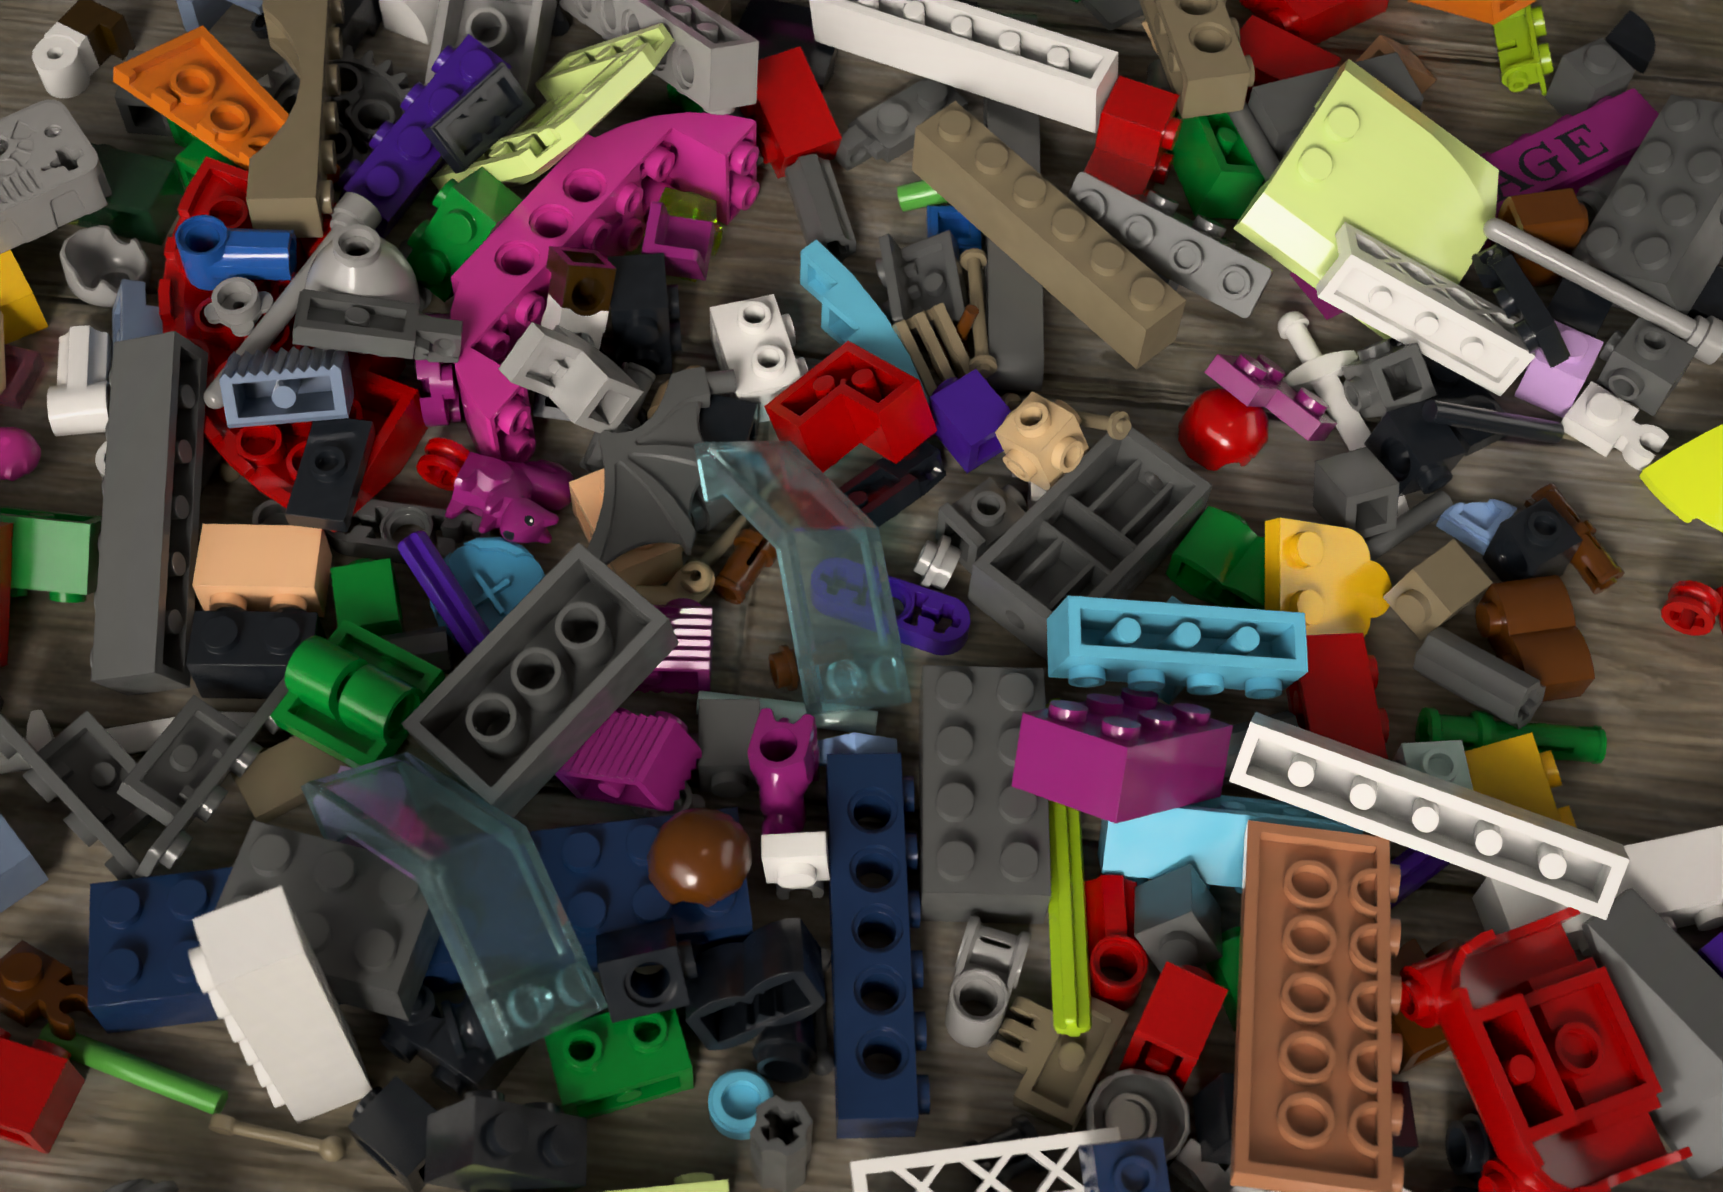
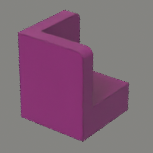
[641,201,716,281]

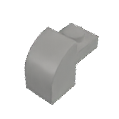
[498,322,644,433]

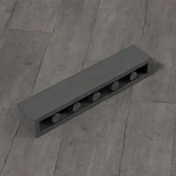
[90,331,208,696]

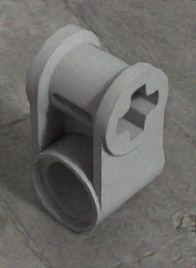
[945,915,1032,1048]

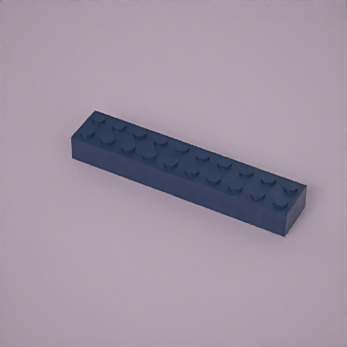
[88,807,753,1034]

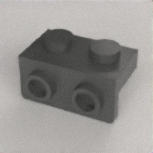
[876,230,973,348]

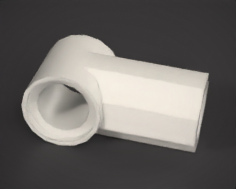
[47,325,112,436]

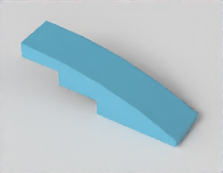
[800,239,930,405]

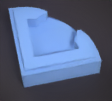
[1436,499,1517,555]
[818,732,897,767]

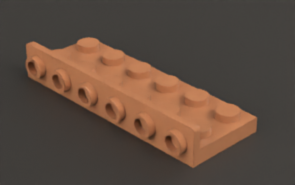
[1230,820,1404,1192]

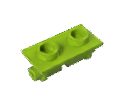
[1492,4,1554,96]

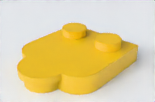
[1265,517,1392,637]

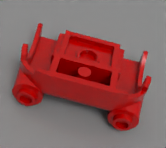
[1399,907,1693,1192]

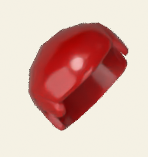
[1178,387,1269,471]

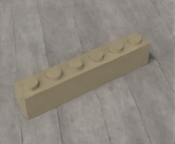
[912,101,1186,370]

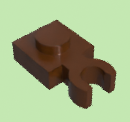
[0,940,95,1041]

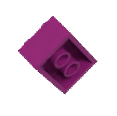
[1011,687,1233,824]

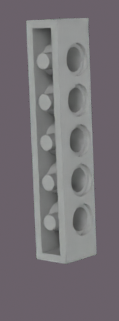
[559,0,759,115]

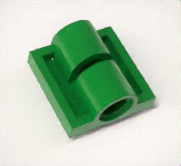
[270,618,446,780]

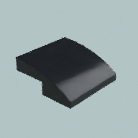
[737,0,839,94]

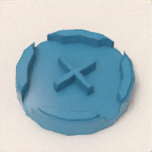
[430,537,545,648]

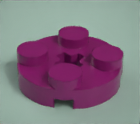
[415,312,462,427]

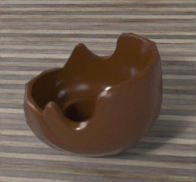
[647,807,752,907]

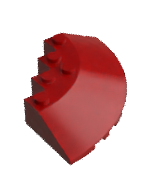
[158,156,428,532]

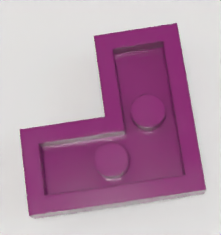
[1204,352,1338,441]

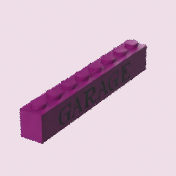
[1290,88,1659,320]

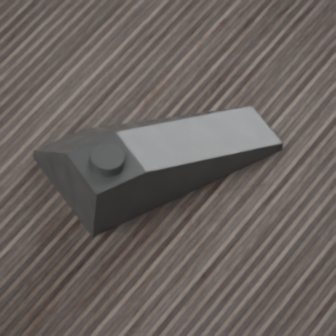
[1581,888,1723,1180]

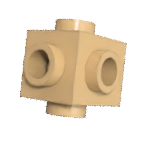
[995,391,1090,491]

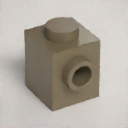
[1383,539,1493,642]

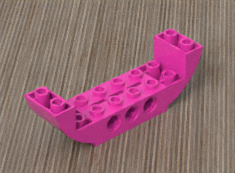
[450,112,759,463]

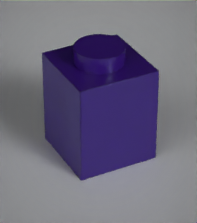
[929,369,1011,473]

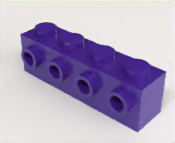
[337,34,512,239]

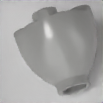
[305,224,420,308]

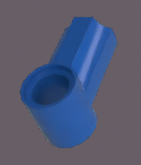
[175,215,297,291]

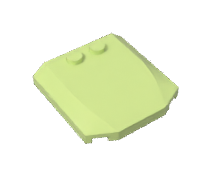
[431,23,675,191]
[1233,59,1499,339]

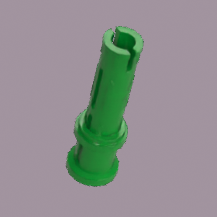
[1415,707,1607,764]

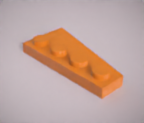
[113,25,341,184]

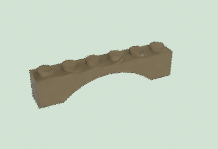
[246,0,345,238]

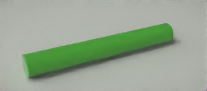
[38,1023,228,1114]

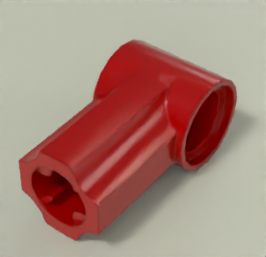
[1085,875,1148,1011]

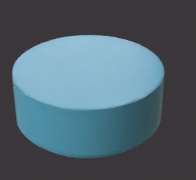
[708,1069,774,1140]

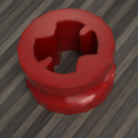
[416,437,470,491]
[1661,580,1722,636]

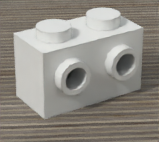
[710,294,808,423]

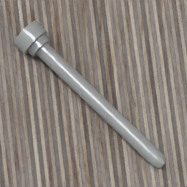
[203,192,382,409]
[1483,218,1723,365]

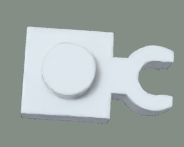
[1561,381,1669,471]
[761,831,830,900]

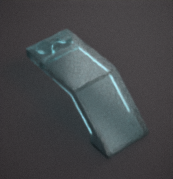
[694,441,912,716]
[301,752,608,1059]

